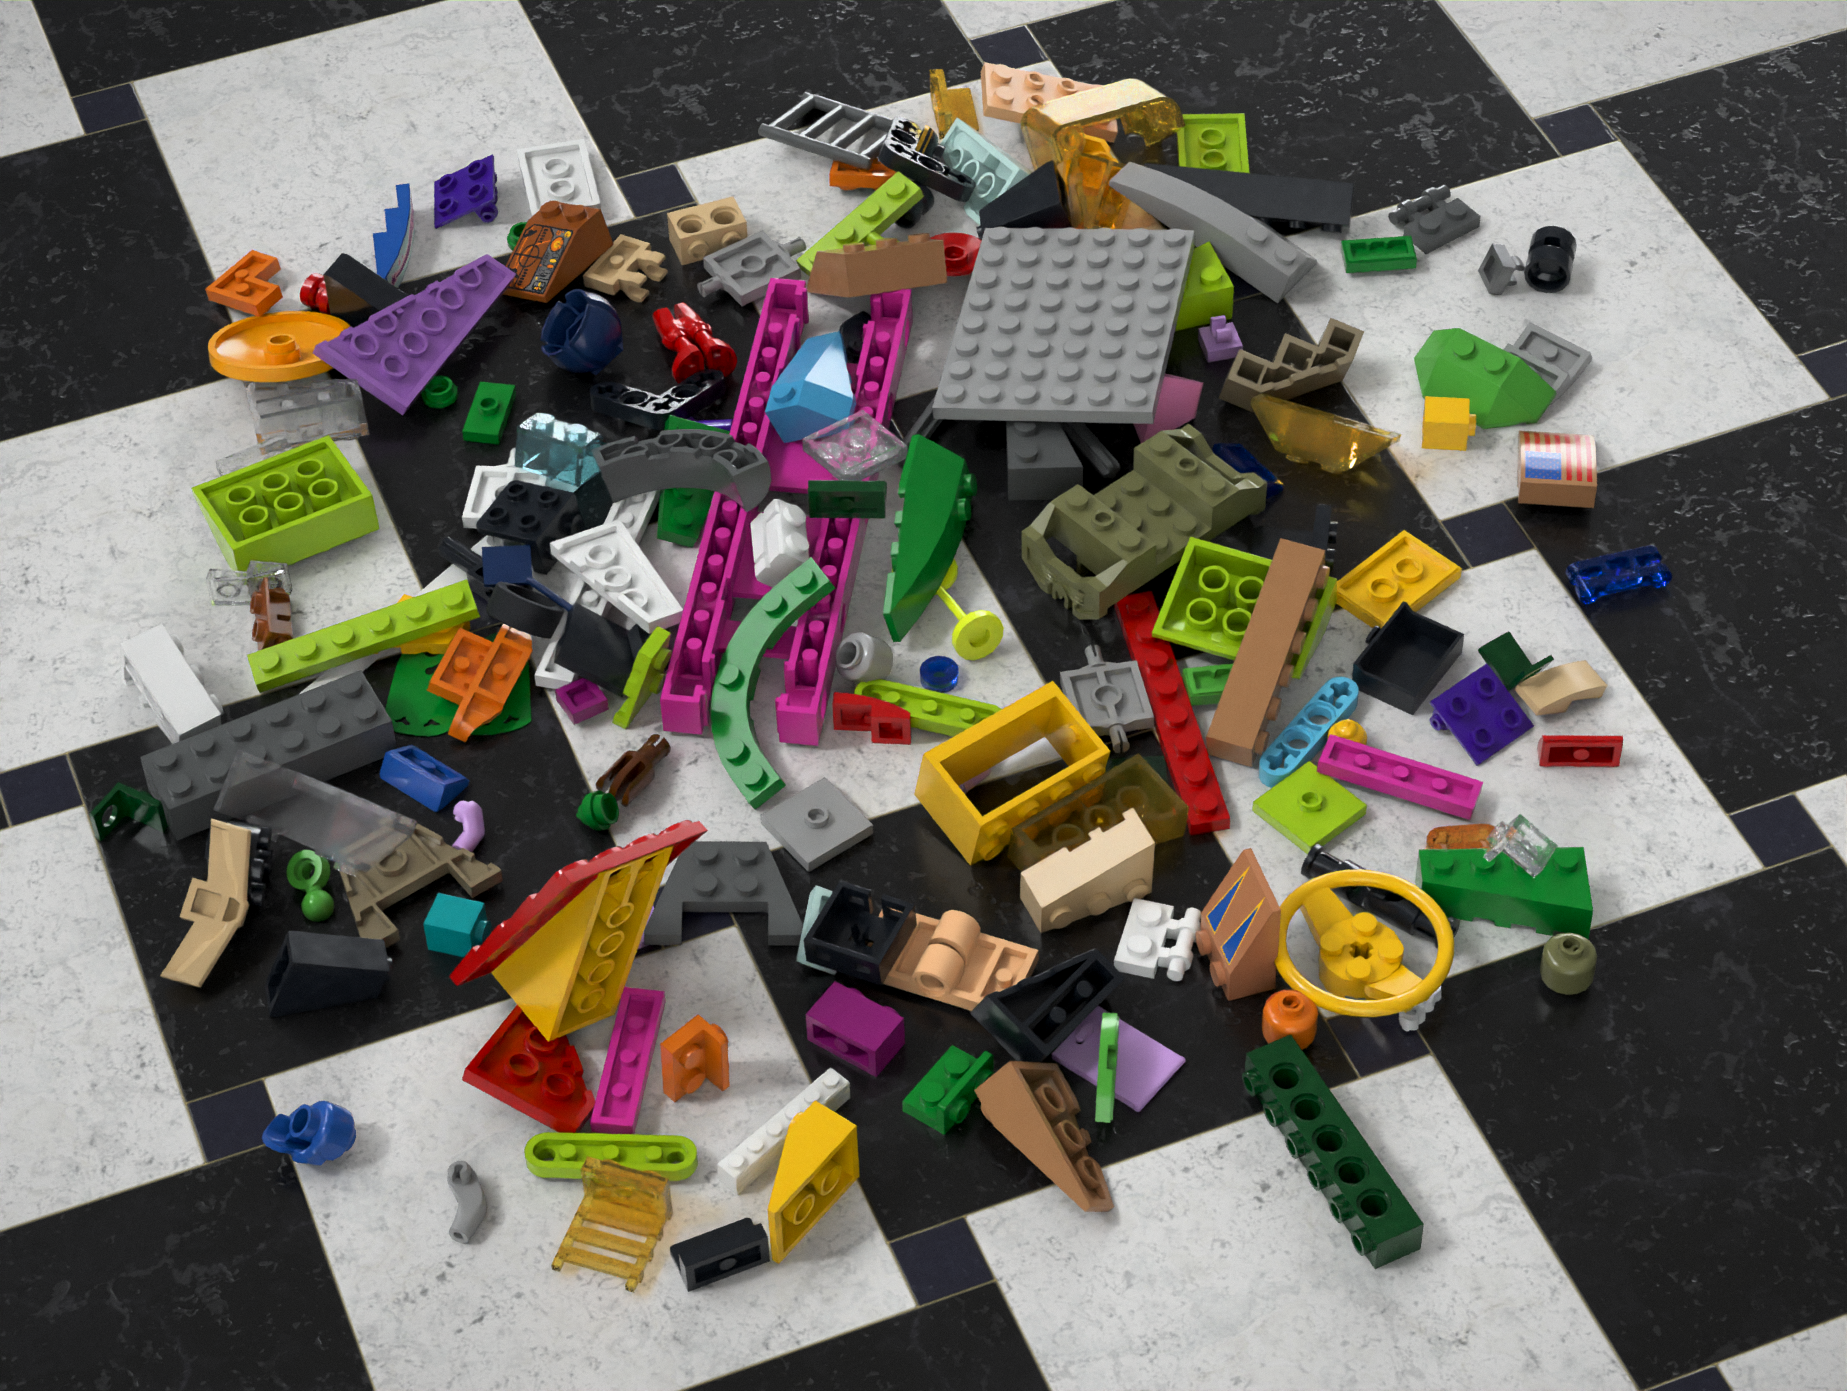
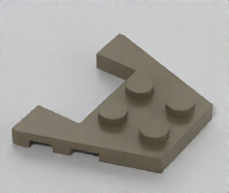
[335,816,503,948]

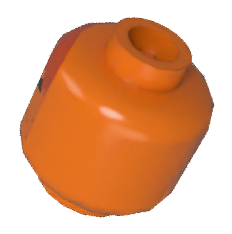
[1262,989,1318,1050]

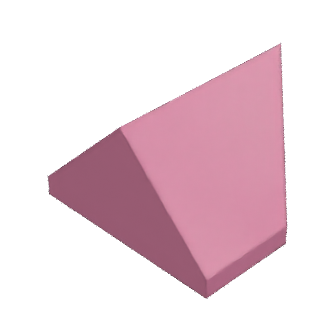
[1133,373,1203,443]

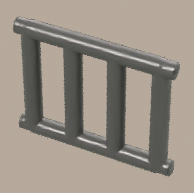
[758,92,893,170]

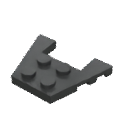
[644,841,803,946]

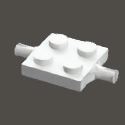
[462,448,551,546]

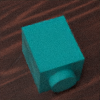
[423,893,492,957]

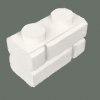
[750,499,809,588]

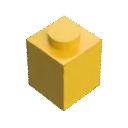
[1422,396,1476,451]

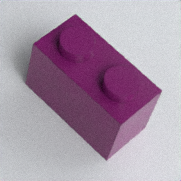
[806,981,905,1077]

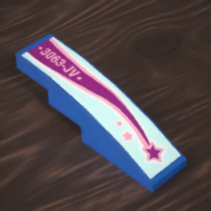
[373,183,414,288]

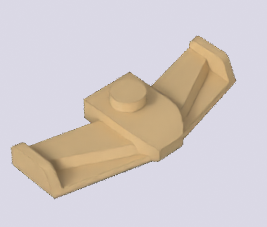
[161,818,251,988]

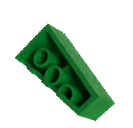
[1415,847,1593,939]

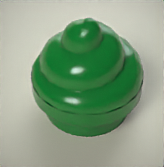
[576,790,619,831]

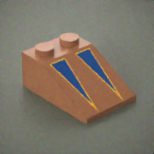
[1195,848,1281,1001]

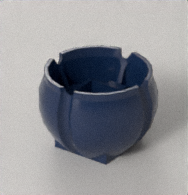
[540,289,624,375]

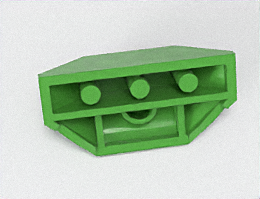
[1414,328,1557,429]

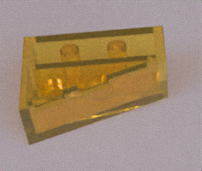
[1067,150,1132,229]

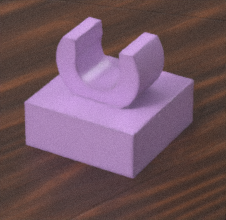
[1198,315,1243,362]

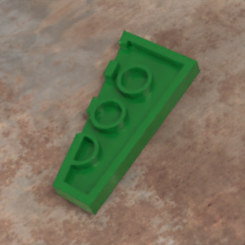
[657,415,730,548]

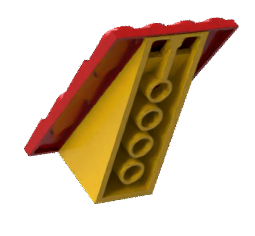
[449,820,708,1042]

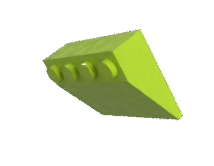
[191,435,380,584]
[1152,537,1337,680]

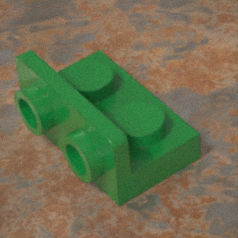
[902,1045,995,1135]

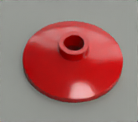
[930,232,982,276]

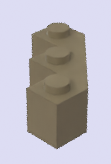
[1219,318,1364,412]

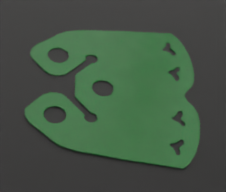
[385,633,531,736]

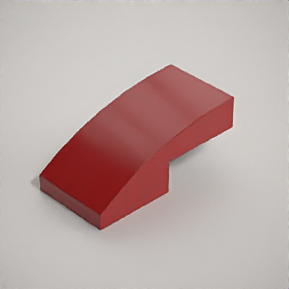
[832,692,911,745]

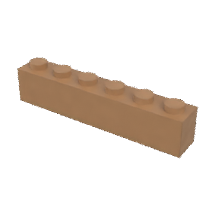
[1206,538,1330,767]

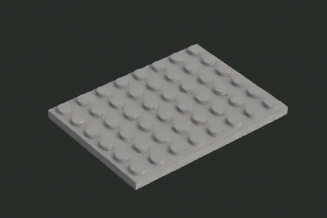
[932,227,1196,424]

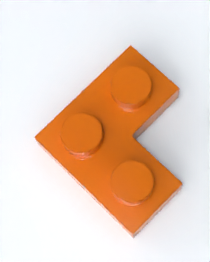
[205,250,283,317]

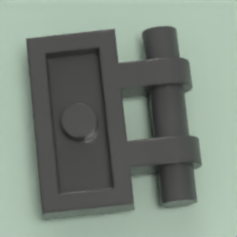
[1388,185,1481,254]

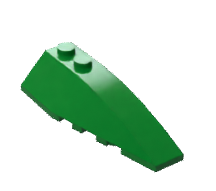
[883,434,977,642]

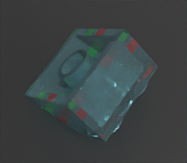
[515,413,608,487]

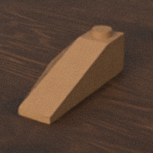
[974,1061,1114,1212]

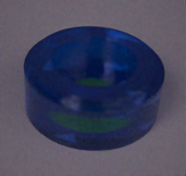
[920,656,959,693]

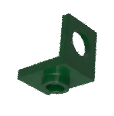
[1478,631,1554,692]
[89,782,168,841]

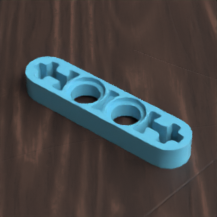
[1259,677,1359,788]

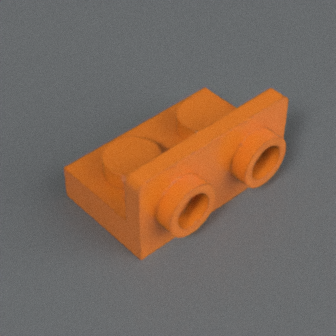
[660,1014,730,1102]

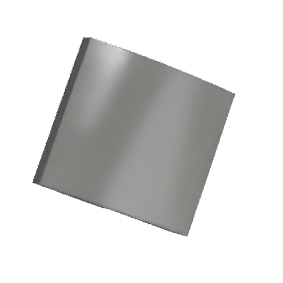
[1503,322,1592,405]

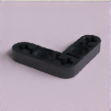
[878,117,976,202]
[590,369,726,430]

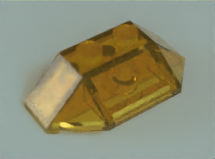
[1250,393,1401,474]

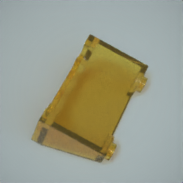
[1021,78,1186,171]

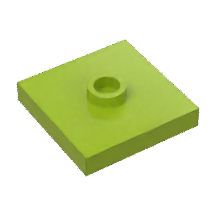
[1252,761,1367,855]

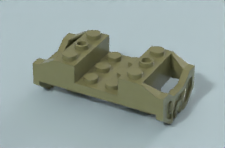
[1022,424,1267,620]

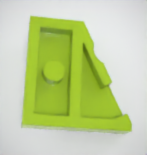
[612,626,672,730]

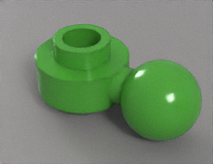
[287,850,334,922]

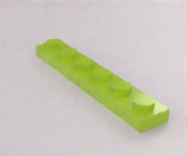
[247,579,480,693]

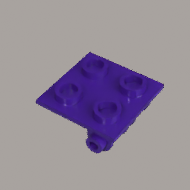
[434,154,498,229]
[1429,663,1534,766]

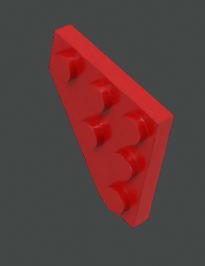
[462,1005,595,1133]

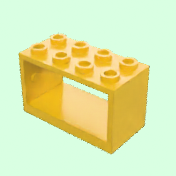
[914,681,1110,866]

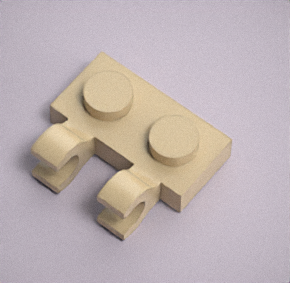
[583,234,668,302]

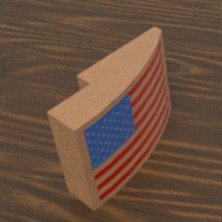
[1517,430,1597,508]

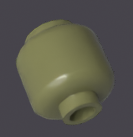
[1540,933,1597,995]

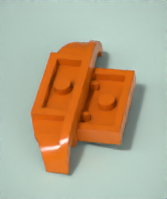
[427,623,533,742]

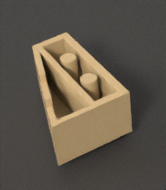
[1020,808,1155,933]

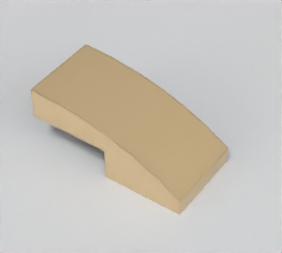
[1515,660,1608,716]

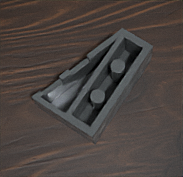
[1005,421,1083,501]

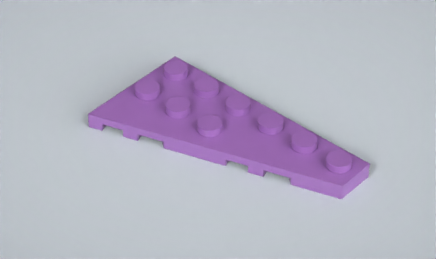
[313,254,516,416]

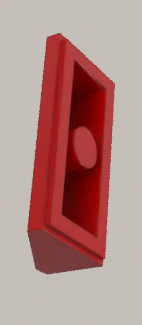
[1537,735,1623,767]

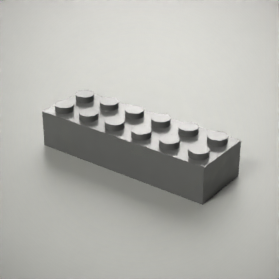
[140,670,397,841]

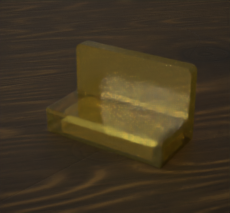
[929,69,979,139]

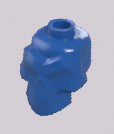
[262,1101,356,1166]

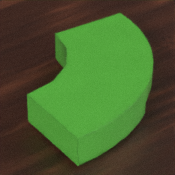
[1095,1013,1119,1123]

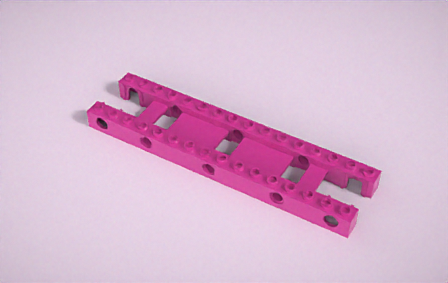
[660,278,913,746]

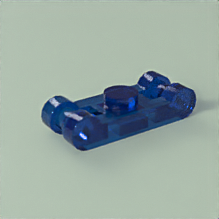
[1565,545,1672,604]

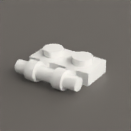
[1114,898,1201,981]

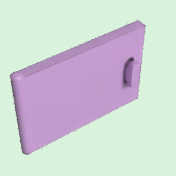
[1052,1006,1186,1112]

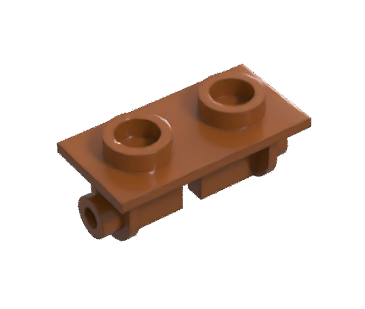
[250,577,293,651]

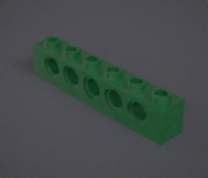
[1242,1035,1424,1269]

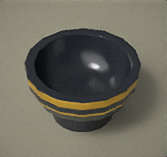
[916,125,946,161]

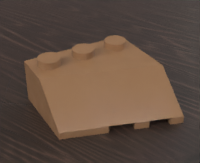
[807,233,947,298]

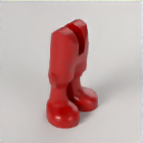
[652,302,737,384]

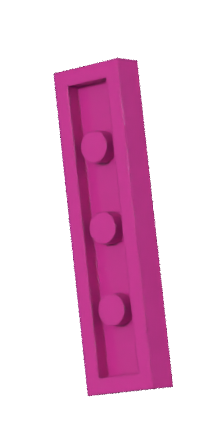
[1317,734,1483,820]
[590,987,666,1134]

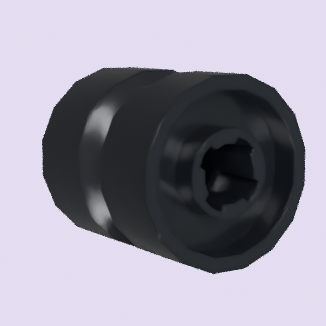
[1524,226,1577,293]

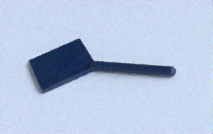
[482,545,573,612]

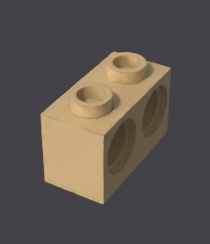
[667,196,748,265]

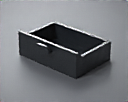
[1352,601,1464,715]

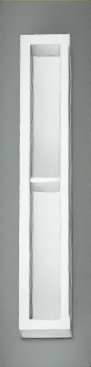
[717,1067,851,1195]

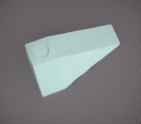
[940,117,1032,226]

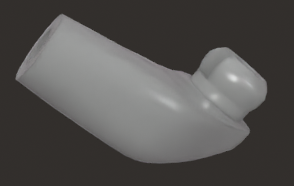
[447,1161,487,1244]

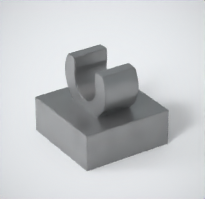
[1478,243,1525,295]

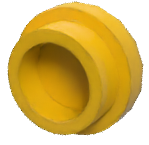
[1327,719,1367,745]

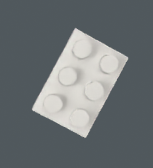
[517,139,601,217]

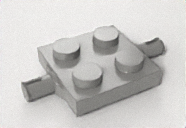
[697,230,806,306]
[1060,645,1154,753]

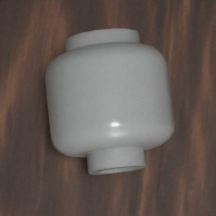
[836,632,893,684]

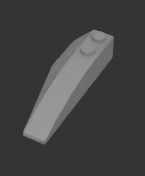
[1108,162,1317,303]

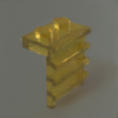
[551,1156,673,1293]

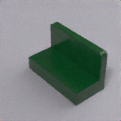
[808,480,887,518]

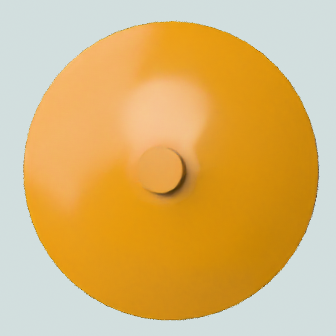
[208,311,350,382]

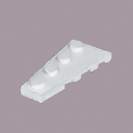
[550,519,683,634]

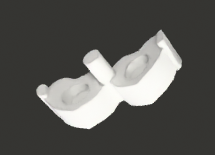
[1399,986,1441,1031]

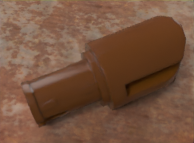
[596,734,671,807]

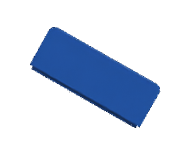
[380,744,469,812]

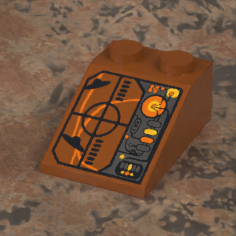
[503,201,614,303]

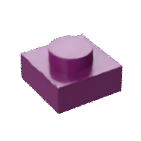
[555,678,609,725]

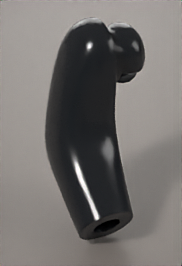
[839,311,871,364]

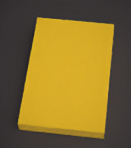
[1336,530,1462,629]

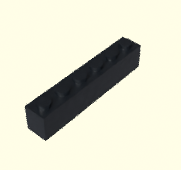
[1144,163,1355,233]

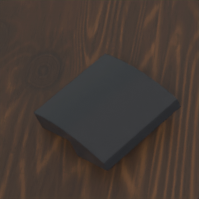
[554,602,635,698]

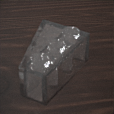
[243,379,369,457]

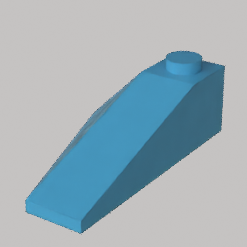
[765,331,856,443]

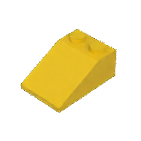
[767,1100,860,1264]

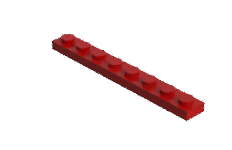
[1114,591,1230,835]

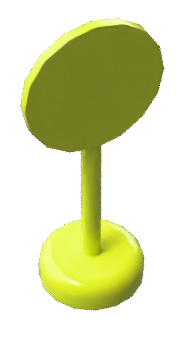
[891,559,1004,660]

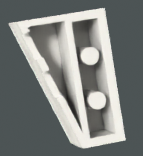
[120,623,224,744]

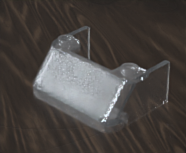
[214,749,418,877]

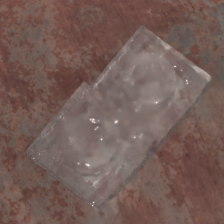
[206,561,293,606]

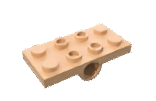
[981,62,1118,145]
[867,908,1039,1011]

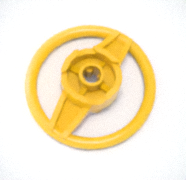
[1274,869,1455,1017]

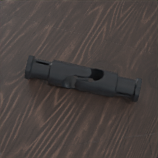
[1301,844,1460,949]

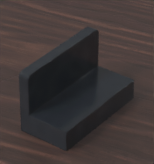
[670,1218,770,1292]

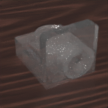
[1483,814,1558,878]

